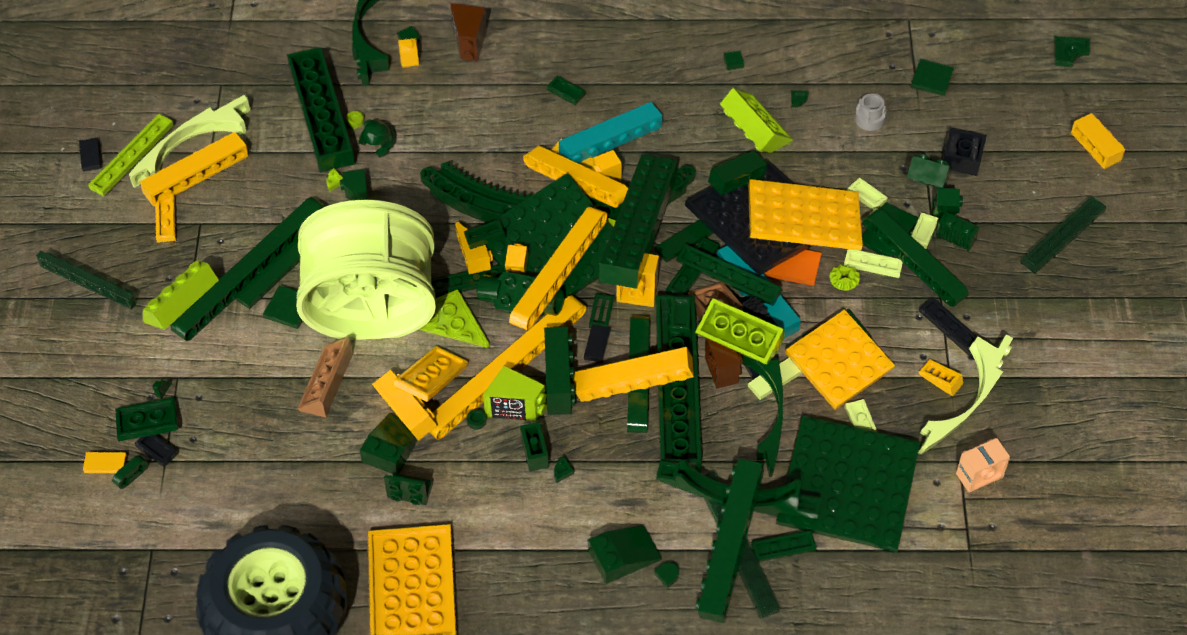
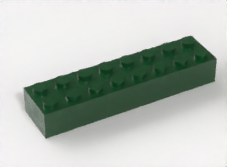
[287,47,355,173]

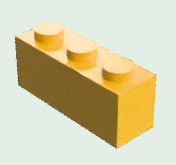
[1071,113,1125,169]

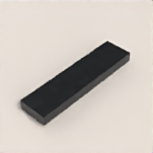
[919,298,977,360]

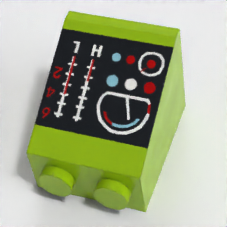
[483,366,547,421]

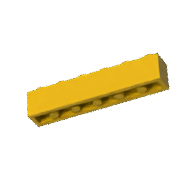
[140,132,248,206]
[574,347,694,402]

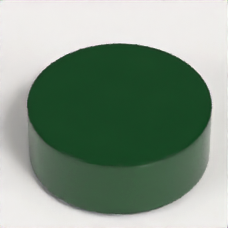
[467,409,487,430]

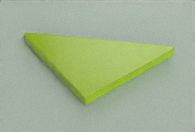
[418,289,489,348]

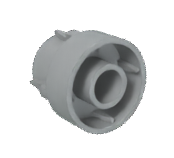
[855,93,886,131]

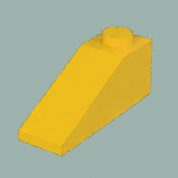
[455,222,493,274]

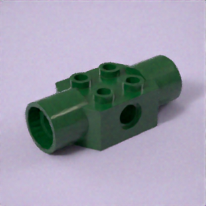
[476,271,564,319]

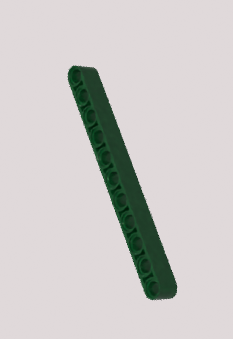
[171,197,326,341]

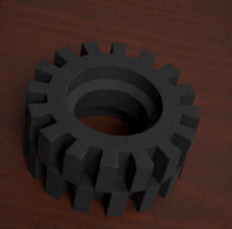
[741,296,771,323]

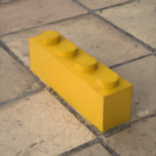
[372,369,437,441]

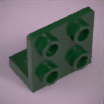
[384,473,433,505]

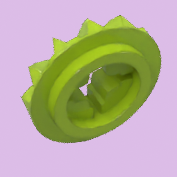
[829,264,860,291]

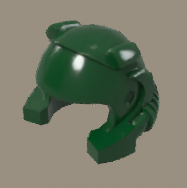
[359,119,395,158]

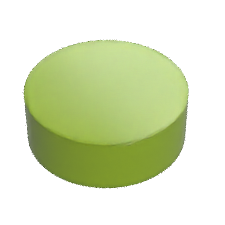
[346,111,364,129]

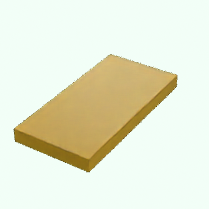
[394,346,468,402]

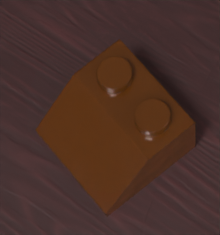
[704,338,743,389]

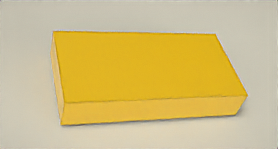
[83,452,127,473]

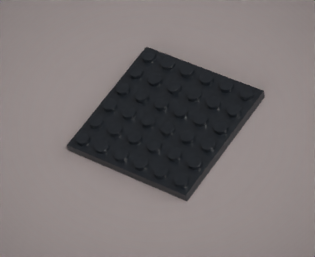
[685,159,813,276]

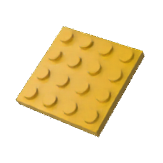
[785,309,895,410]

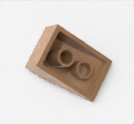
[687,282,743,322]

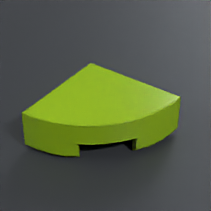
[327,168,343,192]

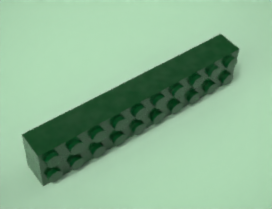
[599,154,678,289]
[656,295,702,473]

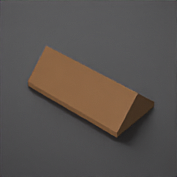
[297,337,353,418]

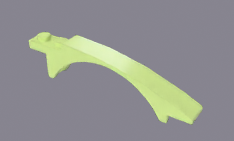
[129,95,251,188]
[918,334,1013,454]

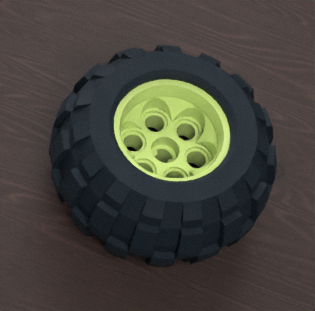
[196,525,347,635]

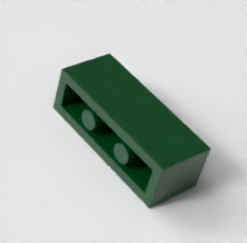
[708,150,767,196]

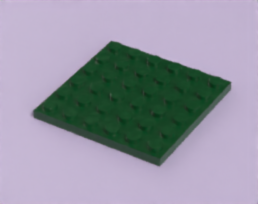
[476,173,613,318]
[776,416,920,552]

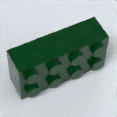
[544,327,575,415]

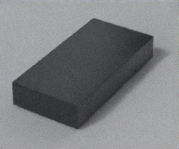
[79,138,101,172]
[584,325,611,363]
[135,435,178,467]

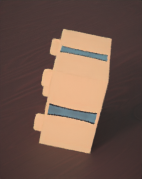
[956,438,1010,493]

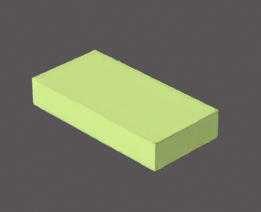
[847,178,888,211]
[911,212,939,249]

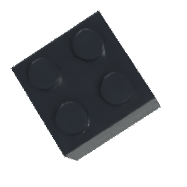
[943,128,987,176]

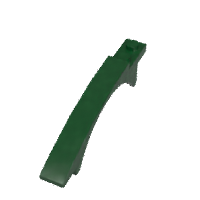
[352,0,389,86]
[736,351,783,477]
[656,459,821,519]

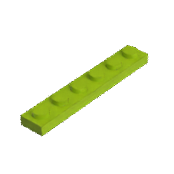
[88,114,174,197]

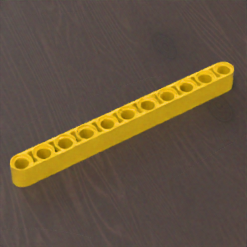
[429,295,587,440]

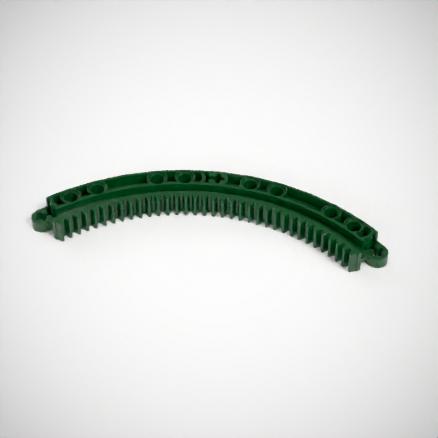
[420,161,695,223]

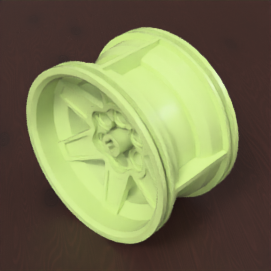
[297,200,435,340]

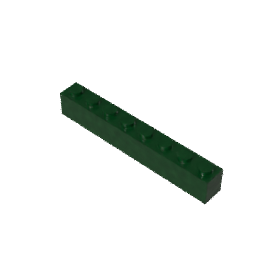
[696,459,764,623]

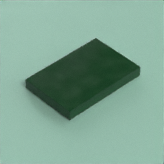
[862,203,919,257]
[115,397,178,442]

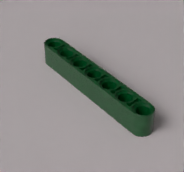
[863,208,969,307]
[627,316,649,433]

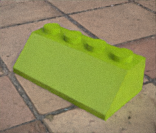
[720,88,793,153]
[143,260,219,330]
[695,298,785,365]

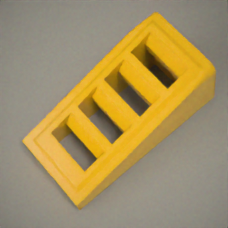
[918,359,963,396]

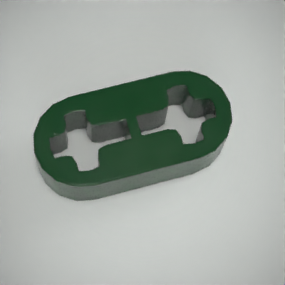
[112,455,148,489]

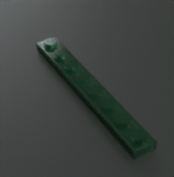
[704,471,780,619]

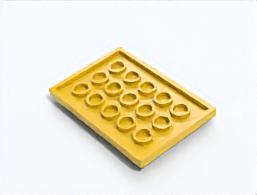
[748,179,863,250]
[368,524,456,635]

